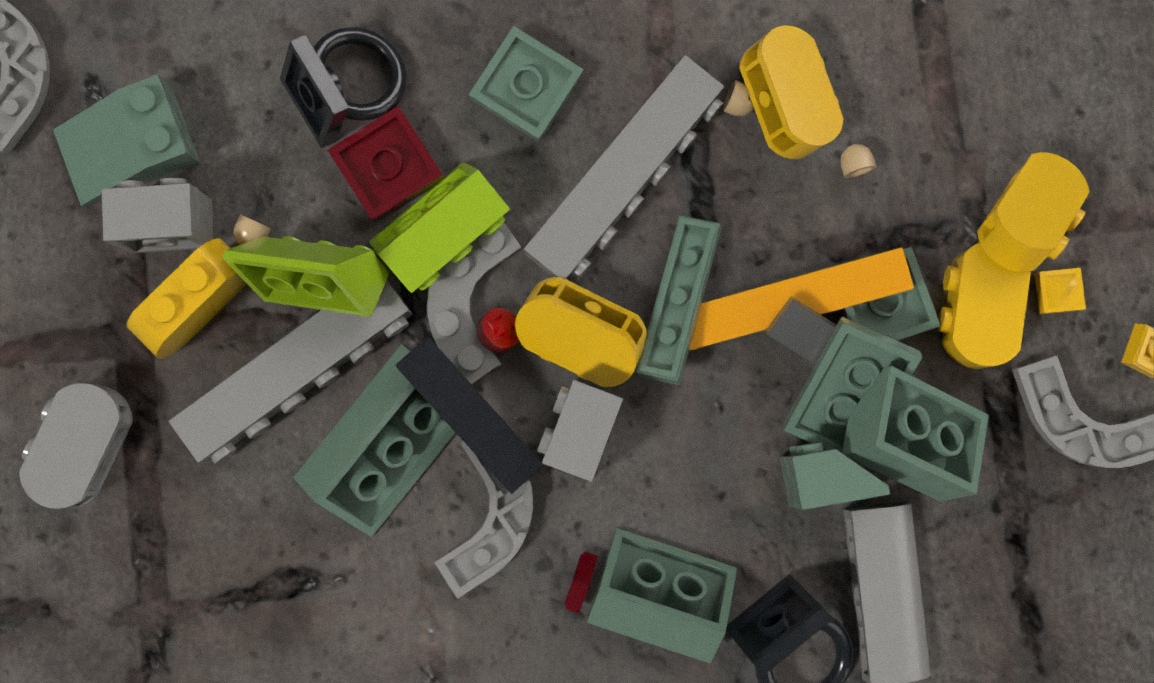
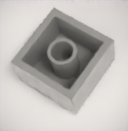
[102,178,214,254]
[537,380,623,482]

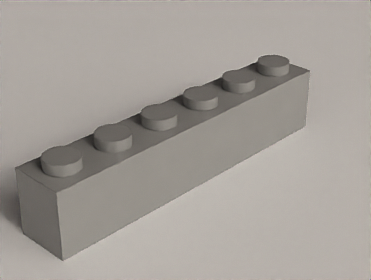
[524,55,725,283]
[168,279,413,465]

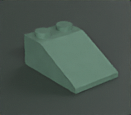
[53,74,200,207]

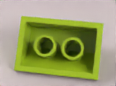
[368,162,510,293]
[222,236,390,317]

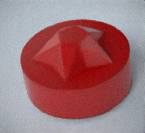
[476,308,519,353]

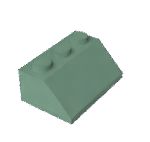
[842,365,989,502]
[587,528,737,664]

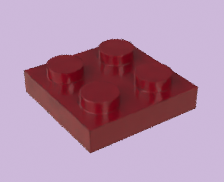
[327,106,444,223]

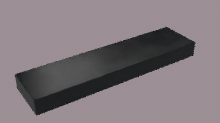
[395,336,543,494]

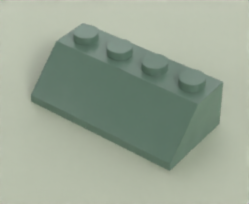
[293,344,455,537]

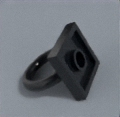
[280,27,407,148]
[726,574,853,683]

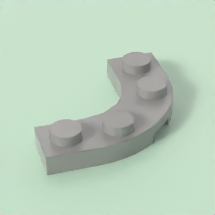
[0,0,50,155]
[427,223,522,385]
[1012,356,1154,468]
[434,441,533,599]

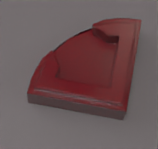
[564,551,598,614]

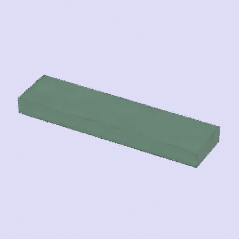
[636,216,721,385]

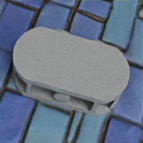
[19,383,133,509]

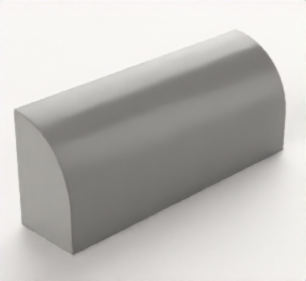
[843,503,931,683]

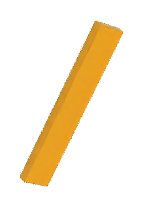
[689,247,914,351]

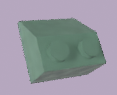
[779,442,890,510]

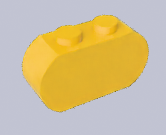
[739,25,844,159]
[977,152,1089,272]
[127,238,247,359]
[938,242,1031,369]
[515,277,647,387]

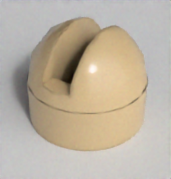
[723,80,754,117]
[840,144,877,178]
[233,214,271,245]

